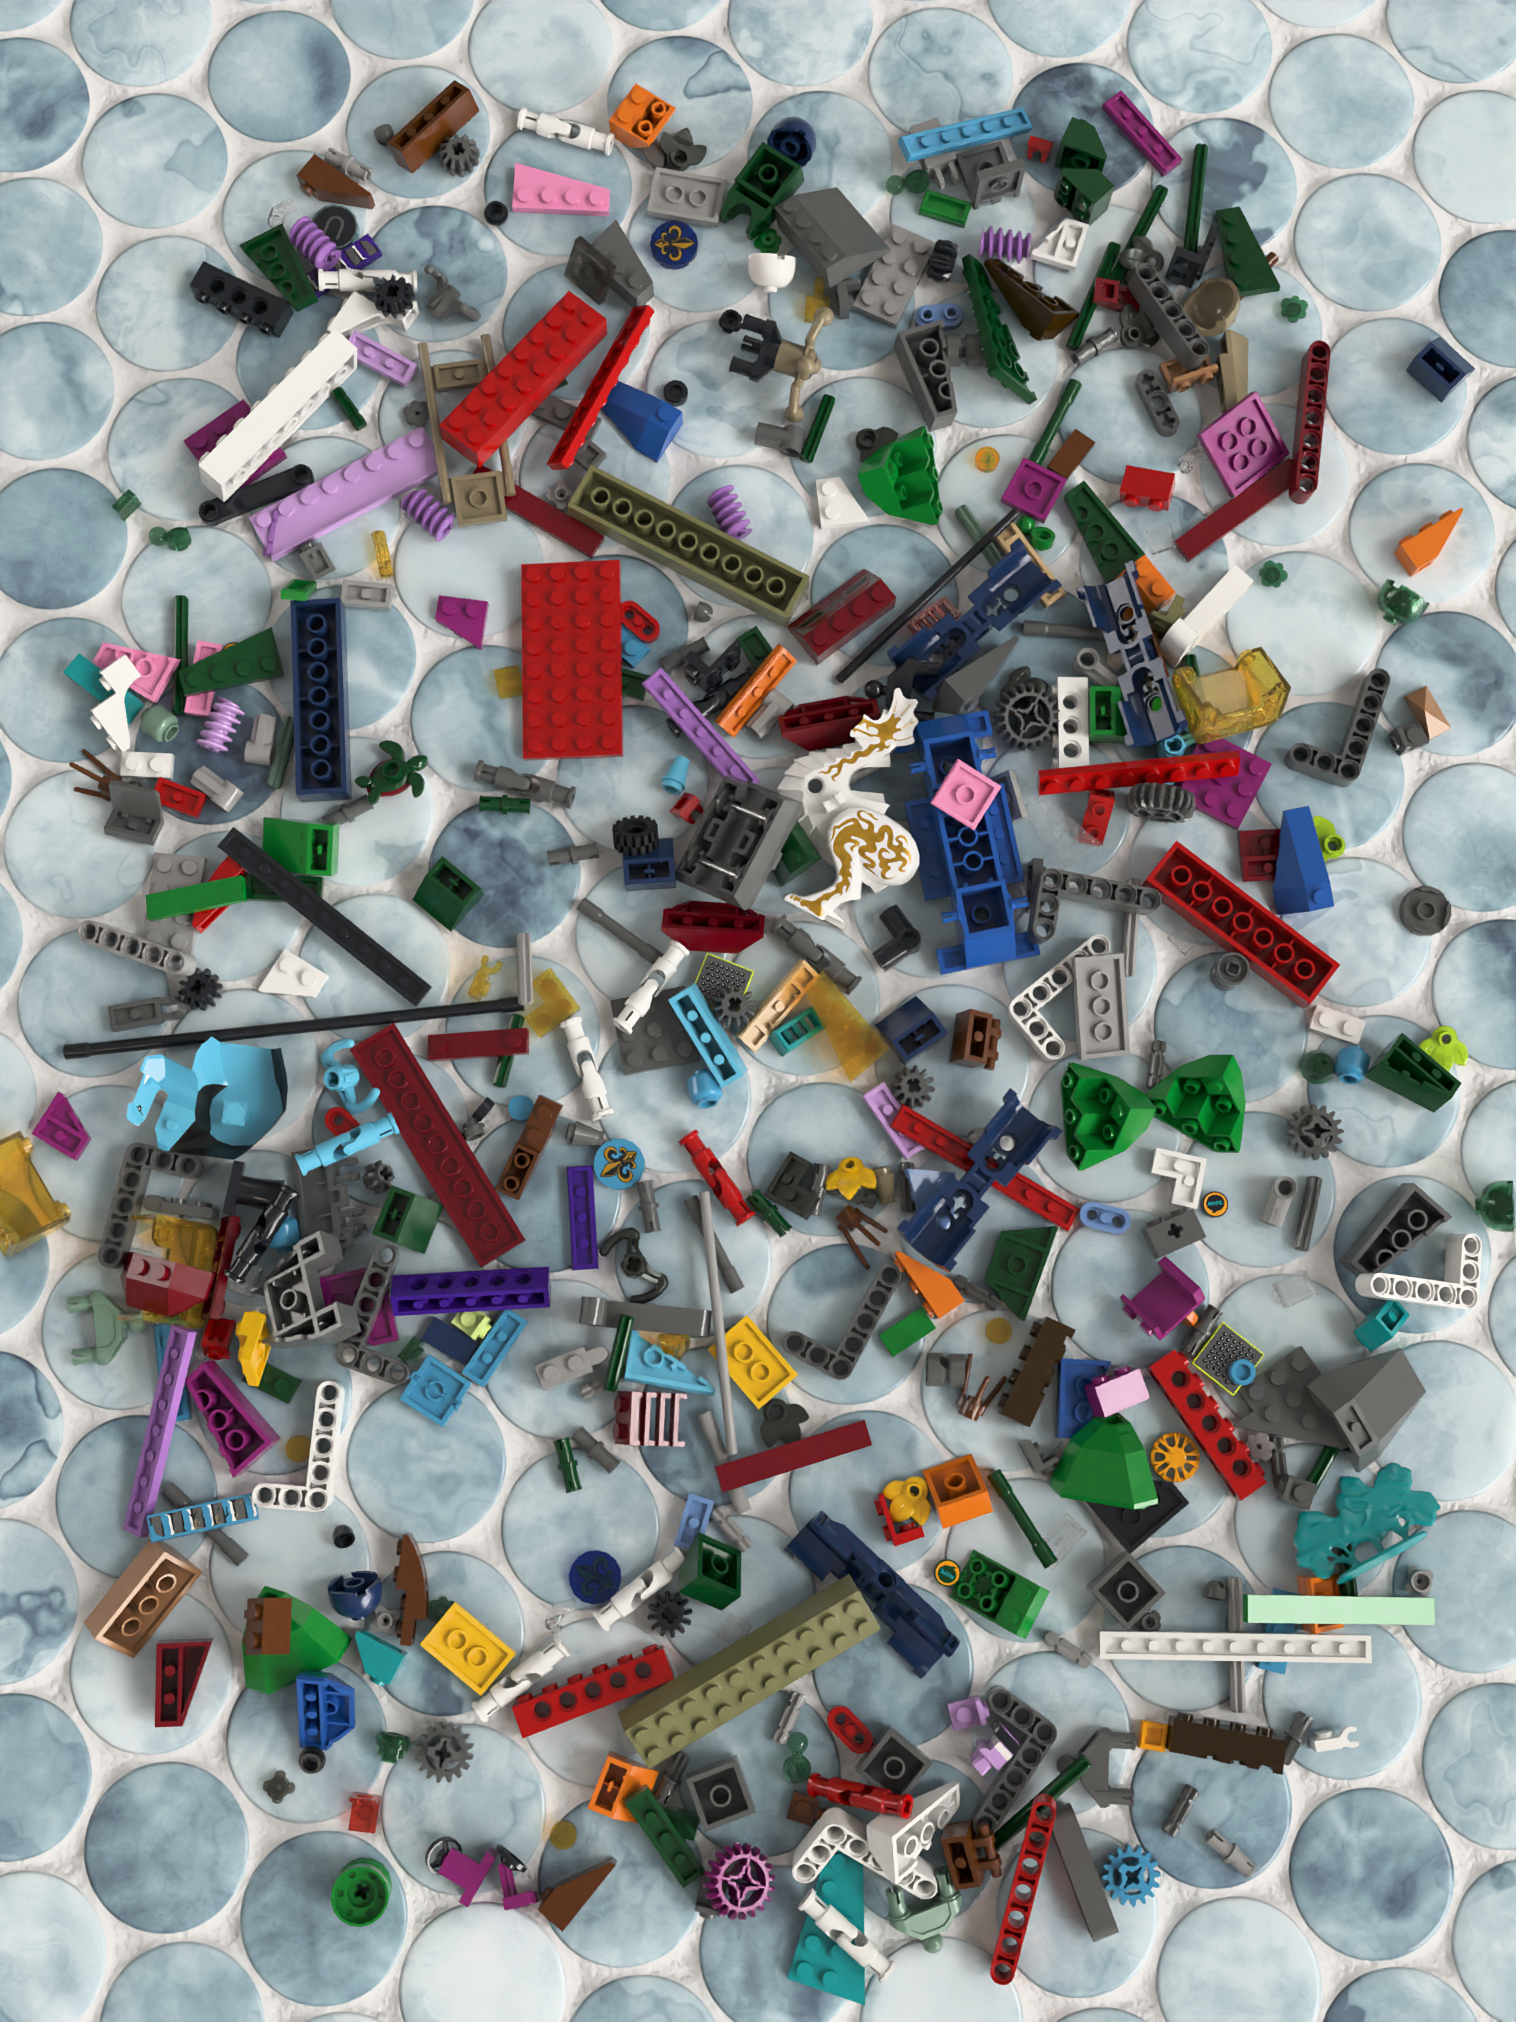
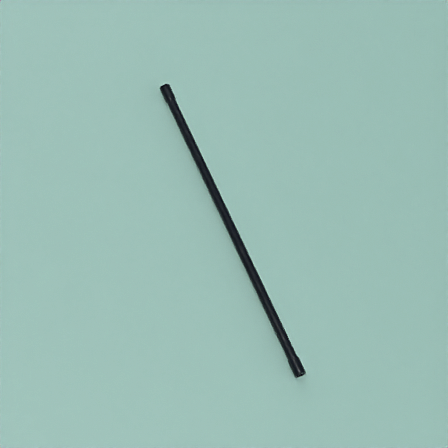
[63,996,525,1060]

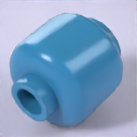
[1334,1045,1371,1085]
[687,1068,723,1109]
[268,1215,300,1253]

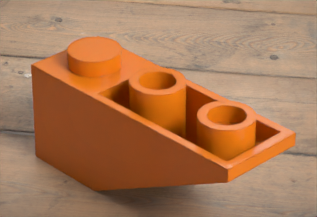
[1394,507,1463,577]
[893,1251,965,1319]

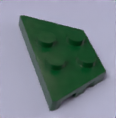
[983,1226,1058,1321]

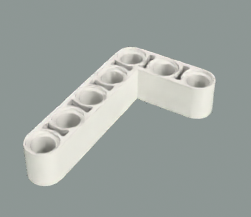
[1159,565,1254,668]
[1007,934,1111,1063]
[1355,1233,1482,1309]
[252,1381,345,1512]
[792,1808,937,1899]

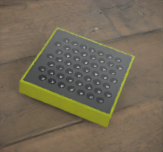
[695,953,754,1013]
[1190,1322,1265,1396]

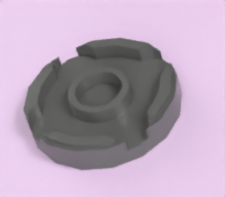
[1399,886,1451,936]

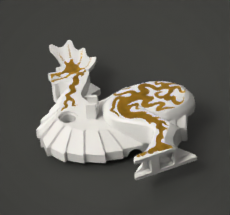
[777,688,920,930]

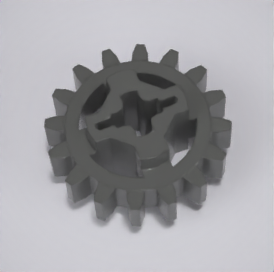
[1285,1104,1344,1160]
[415,1721,474,1783]

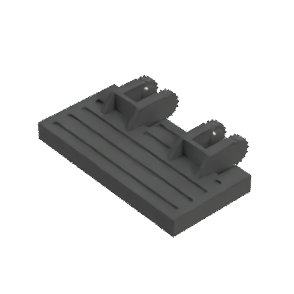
[291,1144,367,1249]

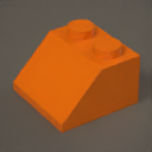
[1115,555,1176,629]
[922,1454,993,1529]

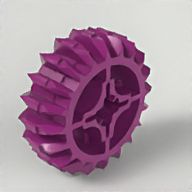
[703,1842,776,1921]

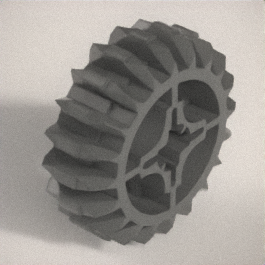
[992,683,1060,751]
[1127,782,1196,824]

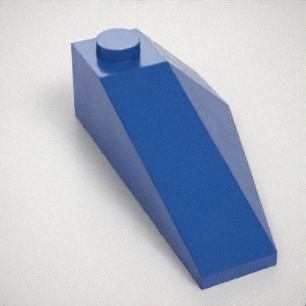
[601,381,683,463]
[1272,806,1334,915]

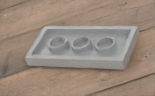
[852,224,936,329]
[142,852,207,955]
[1071,953,1130,1060]

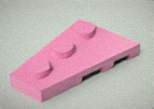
[92,642,181,703]

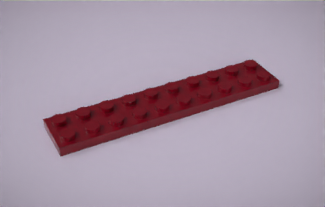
[350,1023,526,1268]

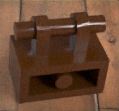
[950,1009,1002,1071]
[243,1598,292,1655]
[940,1820,1002,1890]

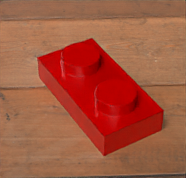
[154,777,208,819]

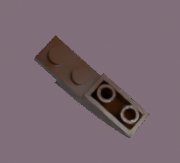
[495,1094,564,1200]
[393,1533,429,1646]

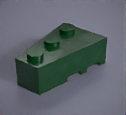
[1364,1033,1462,1113]

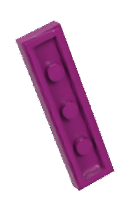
[1102,91,1183,177]

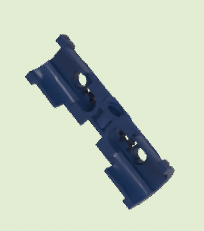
[887,538,1062,701]
[1076,560,1188,748]
[897,1088,1063,1272]
[784,1510,960,1679]

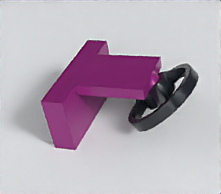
[425,1837,498,1907]
[495,1844,539,1910]

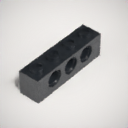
[189,261,294,338]

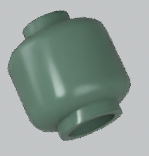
[140,705,179,743]

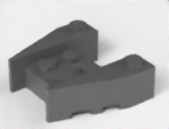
[251,1230,361,1349]

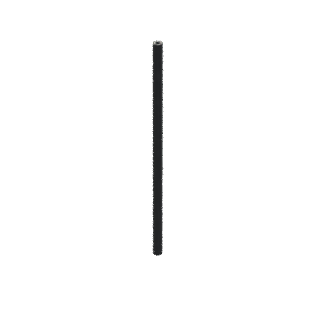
[835,508,1020,684]

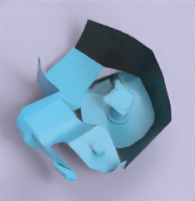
[126,1037,288,1160]

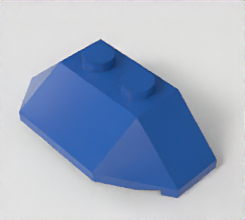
[296,1670,356,1751]

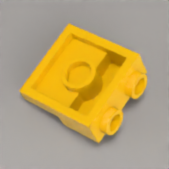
[235,1311,272,1387]

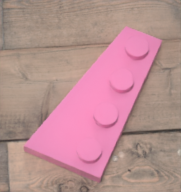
[512,163,610,216]

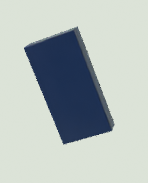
[421,1317,480,1365]

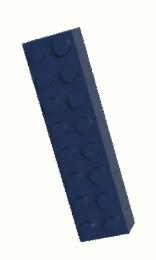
[290,598,352,802]

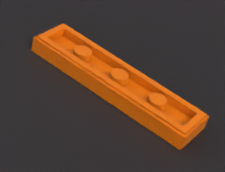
[715,644,797,738]

